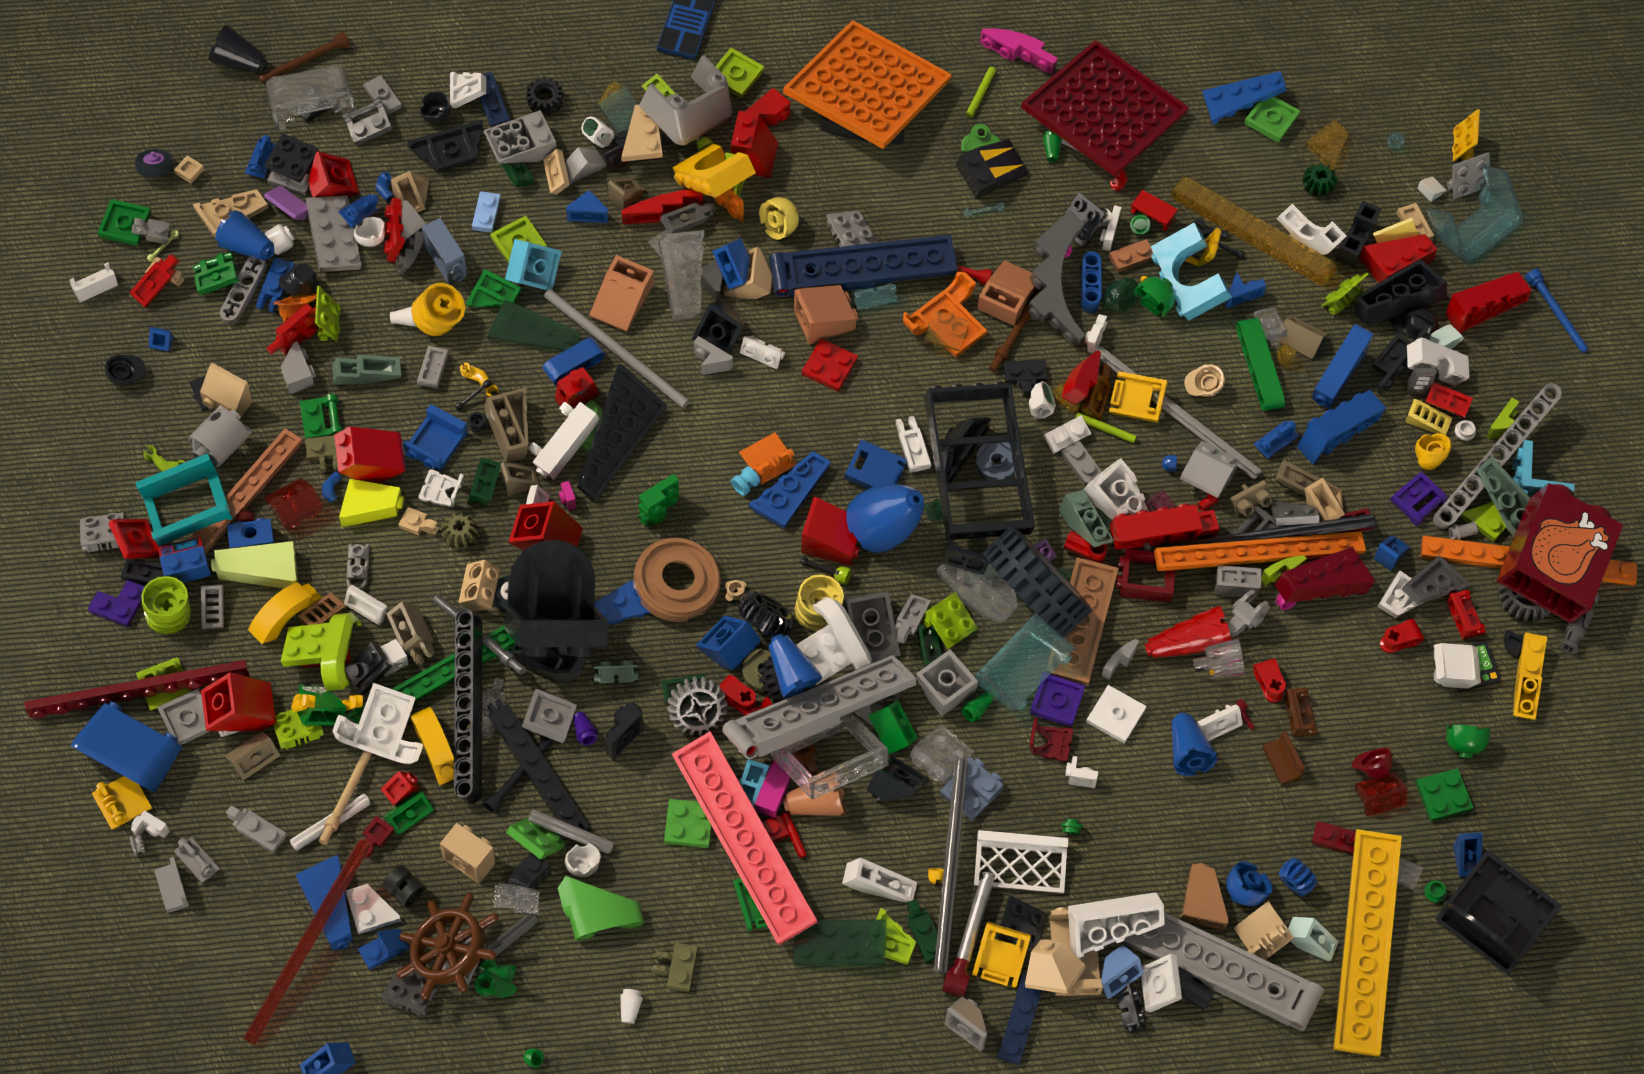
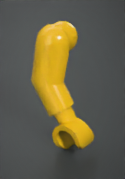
[460,363,499,397]

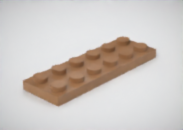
[1046,557,1119,686]

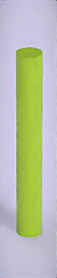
[966,67,996,118]
[1076,412,1137,444]

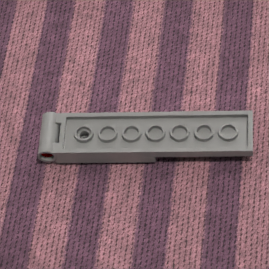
[723,655,916,759]
[1121,912,1324,1031]

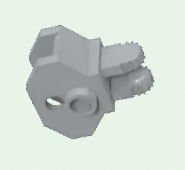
[1228,589,1270,637]

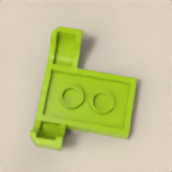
[281,613,362,691]

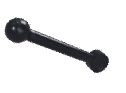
[1205,235,1245,258]
[455,379,492,410]

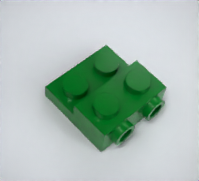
[638,473,679,527]

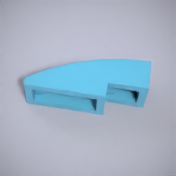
[739,759,770,807]

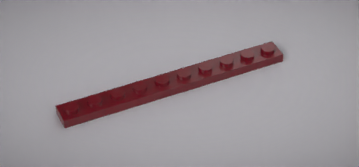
[24,660,250,719]

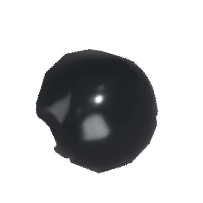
[419,91,451,123]

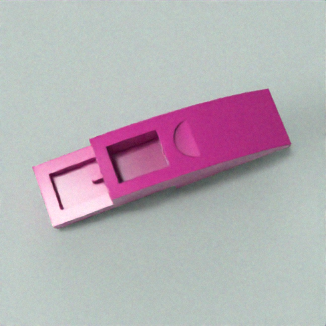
[980,28,1058,75]

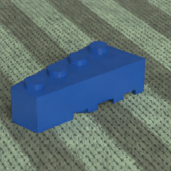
[1297,390,1386,465]

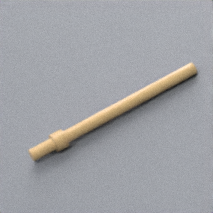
[319,751,372,845]

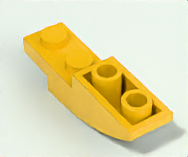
[1513,633,1547,720]

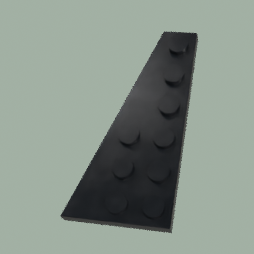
[577,364,667,501]

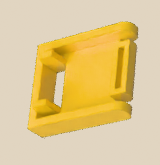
[1109,372,1168,423]
[972,922,1031,988]

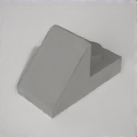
[694,336,733,375]

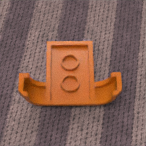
[903,272,987,358]

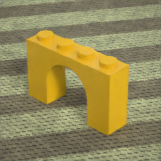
[673,144,756,198]

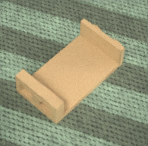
[1050,907,1103,996]

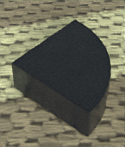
[1503,629,1524,659]

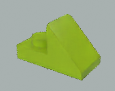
[1486,398,1522,439]

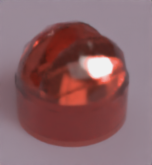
[237,510,255,522]

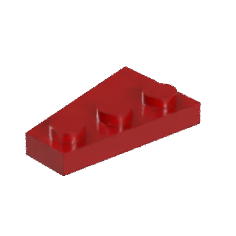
[384,198,405,262]

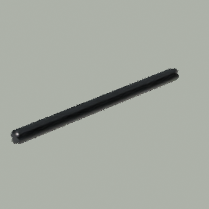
[1164,514,1376,547]

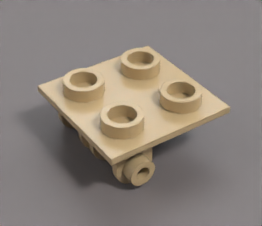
[1234,901,1294,960]

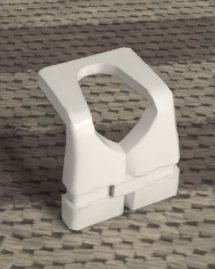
[419,469,463,507]

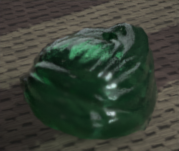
[1101,277,1140,313]

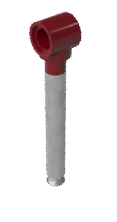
[942,872,995,997]

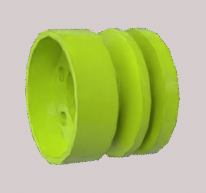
[141,576,191,634]

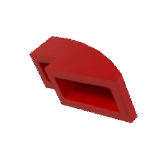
[1061,350,1101,405]

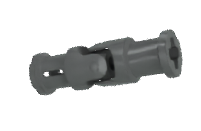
[1559,594,1600,654]

